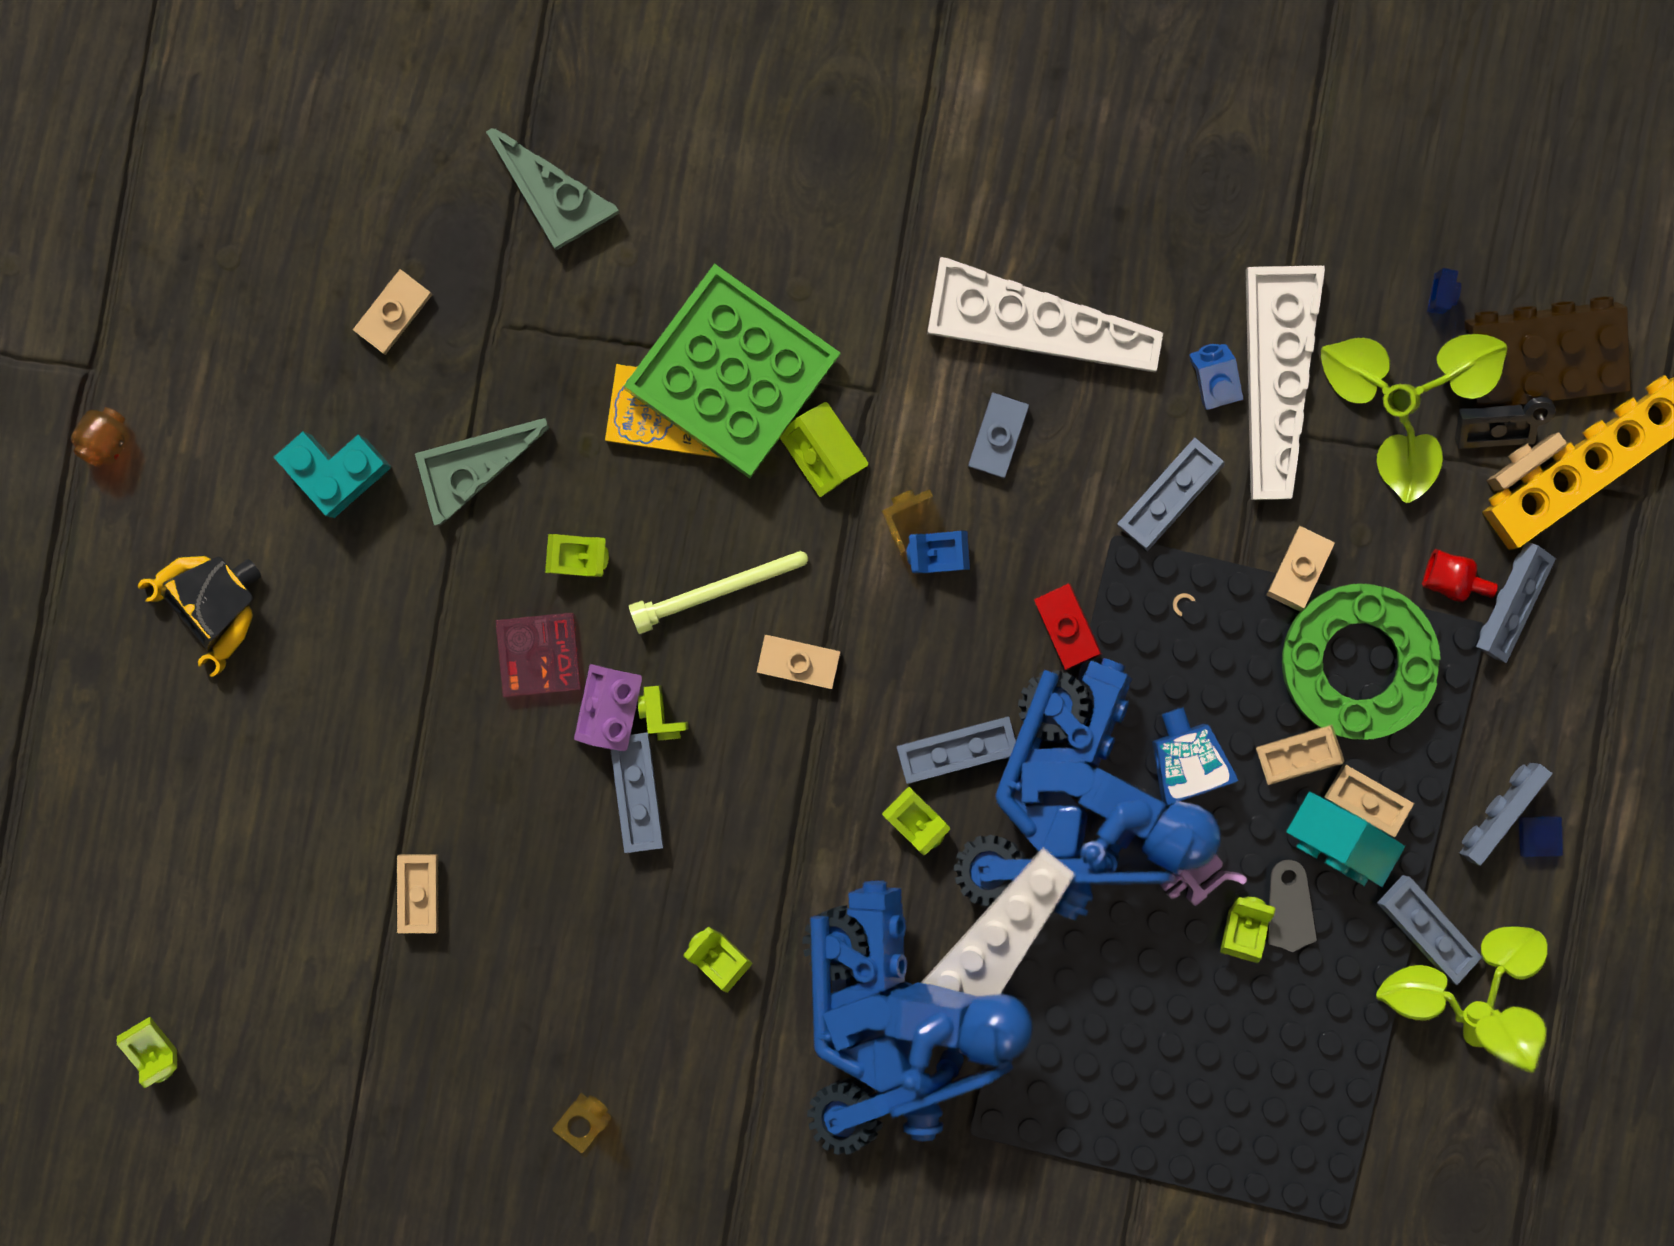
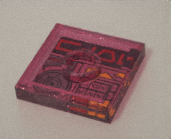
[496,612,581,697]

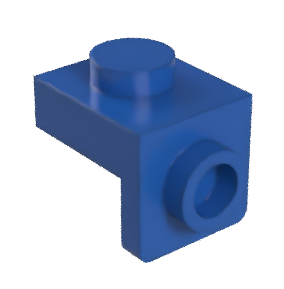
[1189,344,1243,410]
[907,531,970,573]

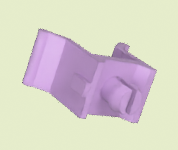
[1160,855,1247,906]

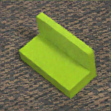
[780,402,868,498]

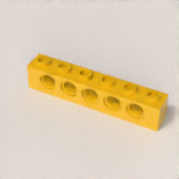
[1482,375,1674,550]

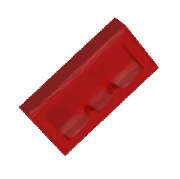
[1034,583,1102,670]

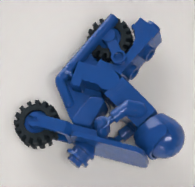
[954,658,1221,920]
[802,881,1033,1155]

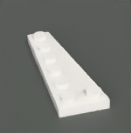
[927,257,1163,372]
[1246,266,1325,500]
[921,849,1074,1053]

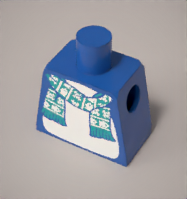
[1152,707,1238,805]

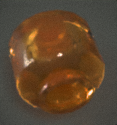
[71,407,130,467]

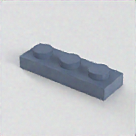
[1117,438,1225,552]
[1476,542,1556,663]
[896,716,1016,784]
[611,732,664,853]
[1459,762,1553,866]
[1378,875,1482,985]

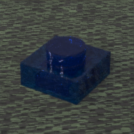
[1427,268,1461,314]
[1519,816,1563,857]

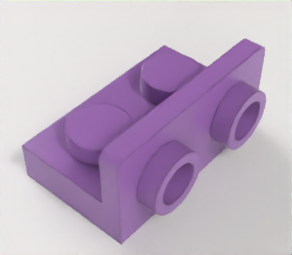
[574,664,642,751]

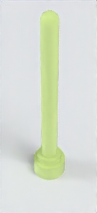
[628,551,808,634]

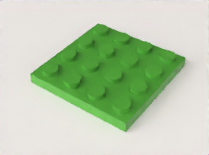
[624,264,840,478]

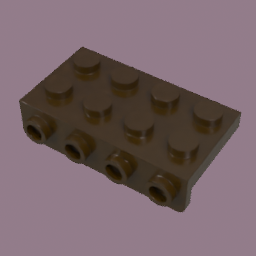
[1464,296,1631,408]

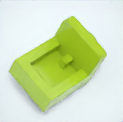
[545,534,609,577]
[638,685,689,740]
[882,787,950,855]
[1220,897,1276,964]
[683,927,753,993]
[117,1017,177,1088]

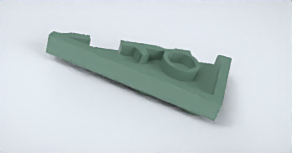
[486,128,620,250]
[415,418,549,526]

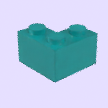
[274,432,391,518]
[1286,792,1405,887]

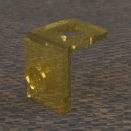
[881,489,933,555]
[553,1093,611,1153]

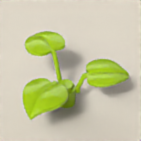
[1321,334,1508,503]
[1376,927,1547,1072]

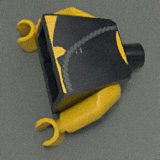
[138,556,261,677]

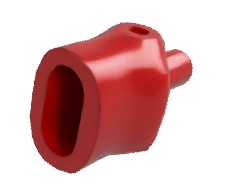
[1422,549,1498,602]

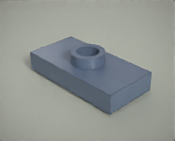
[968,392,1029,479]

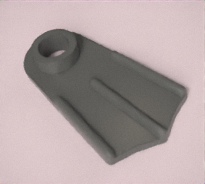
[1267,860,1317,952]

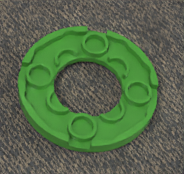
[1282,584,1441,740]

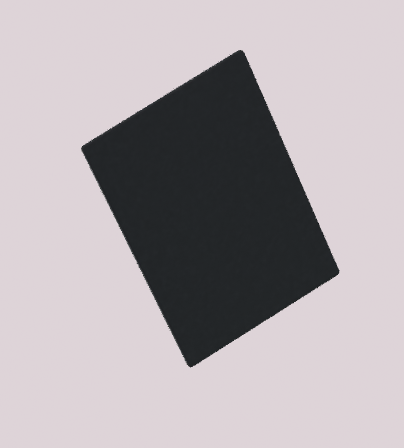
[970,536,1484,1224]

